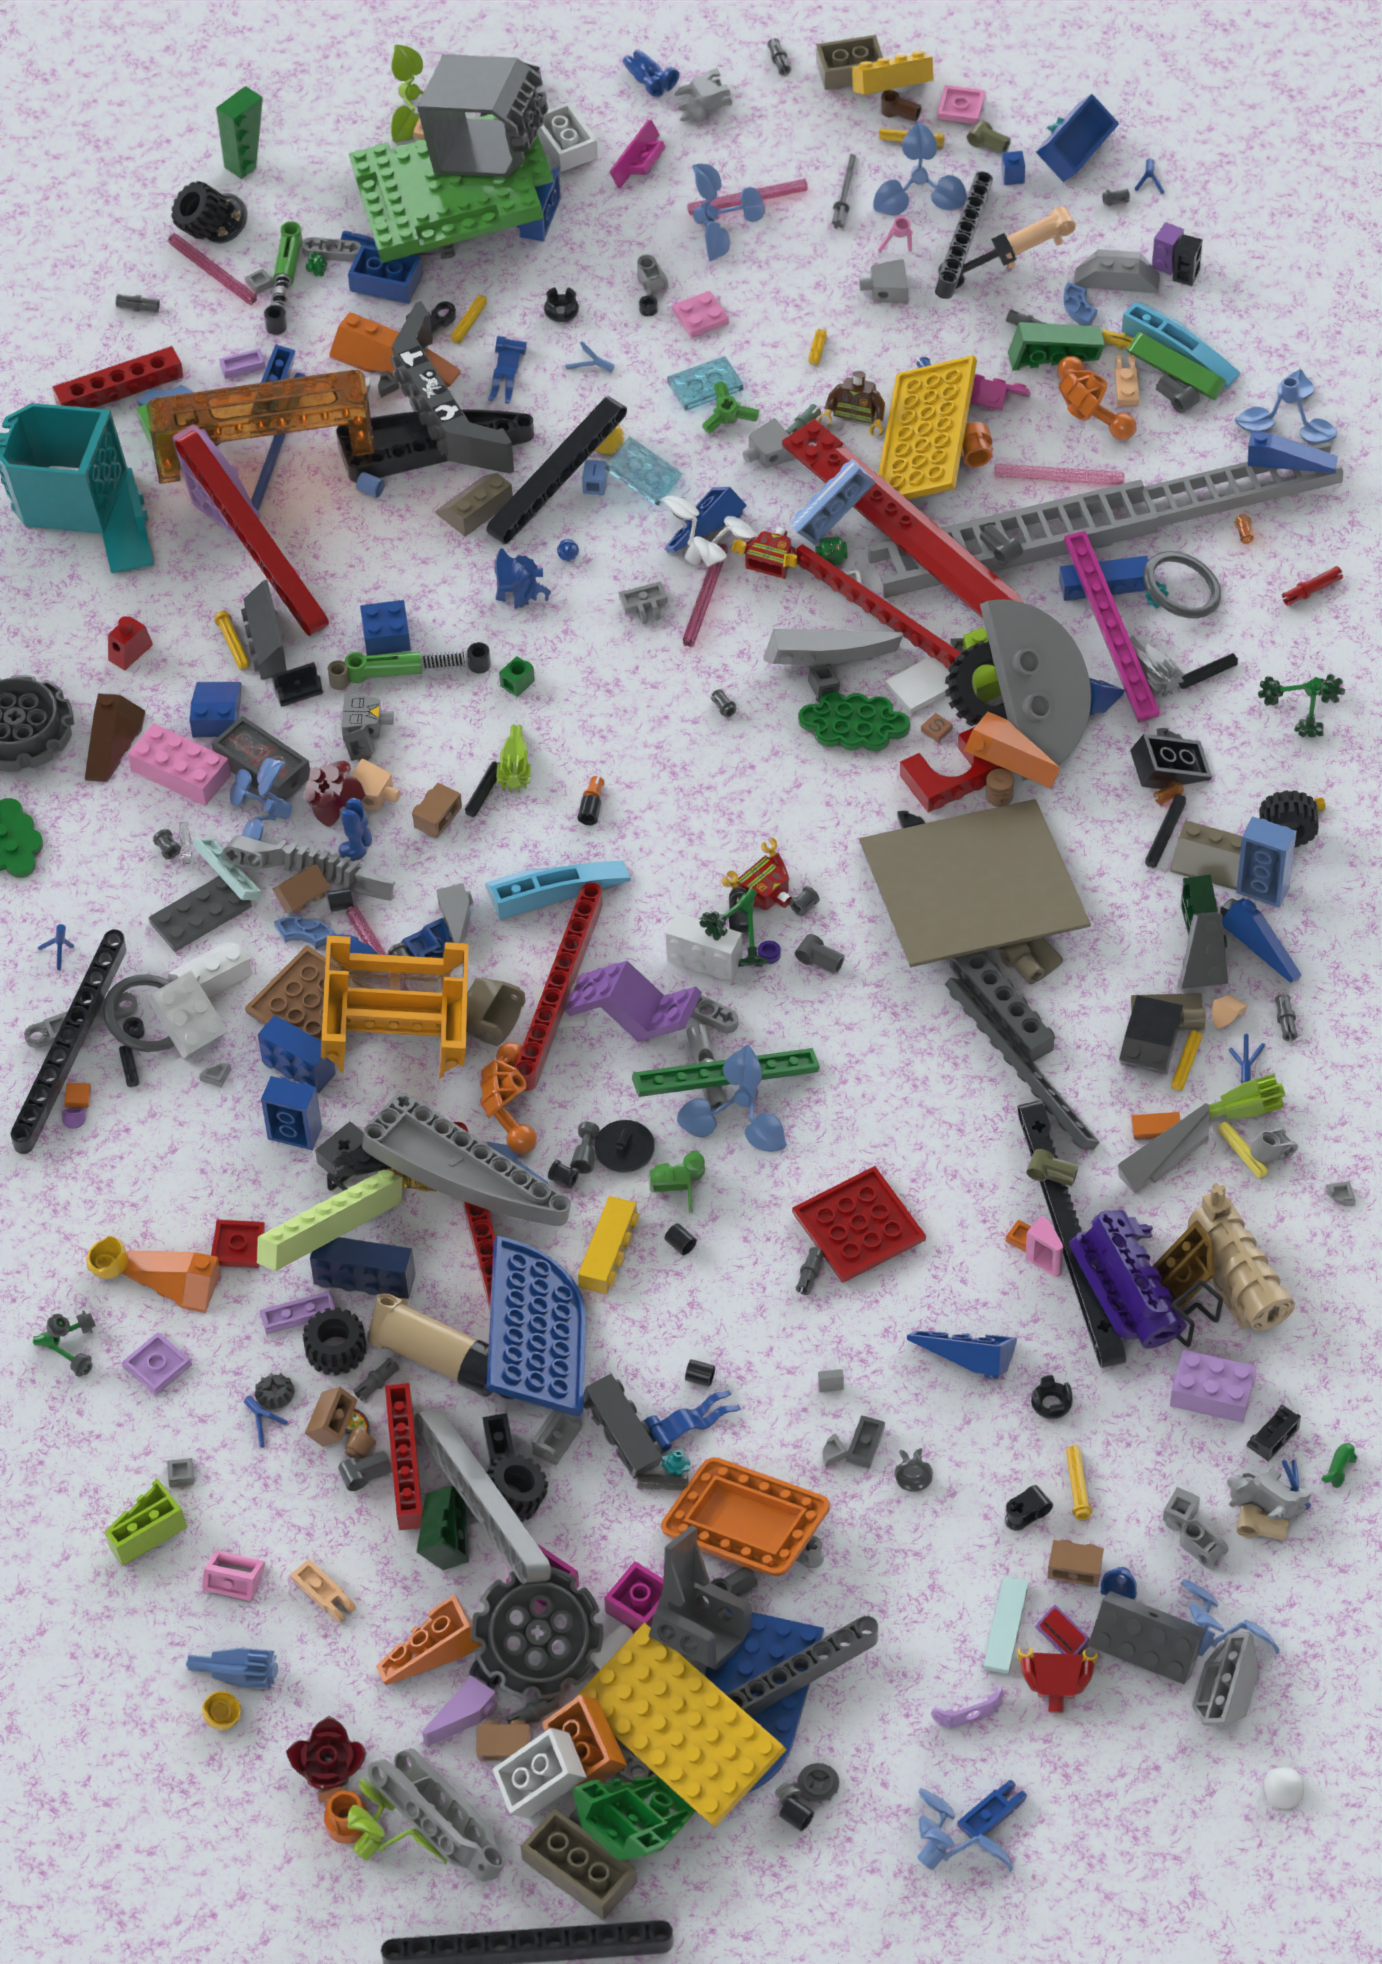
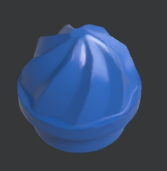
[557,539,579,562]

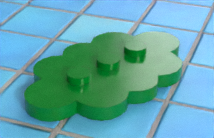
[798,692,910,751]
[0,798,43,878]

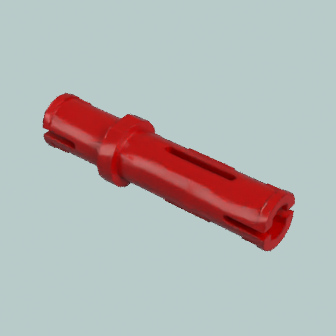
[1282,566,1343,606]

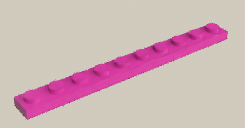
[1064,531,1160,722]

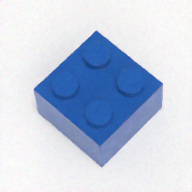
[360,600,411,656]

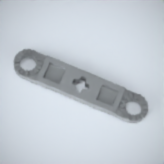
[24,992,138,1048]

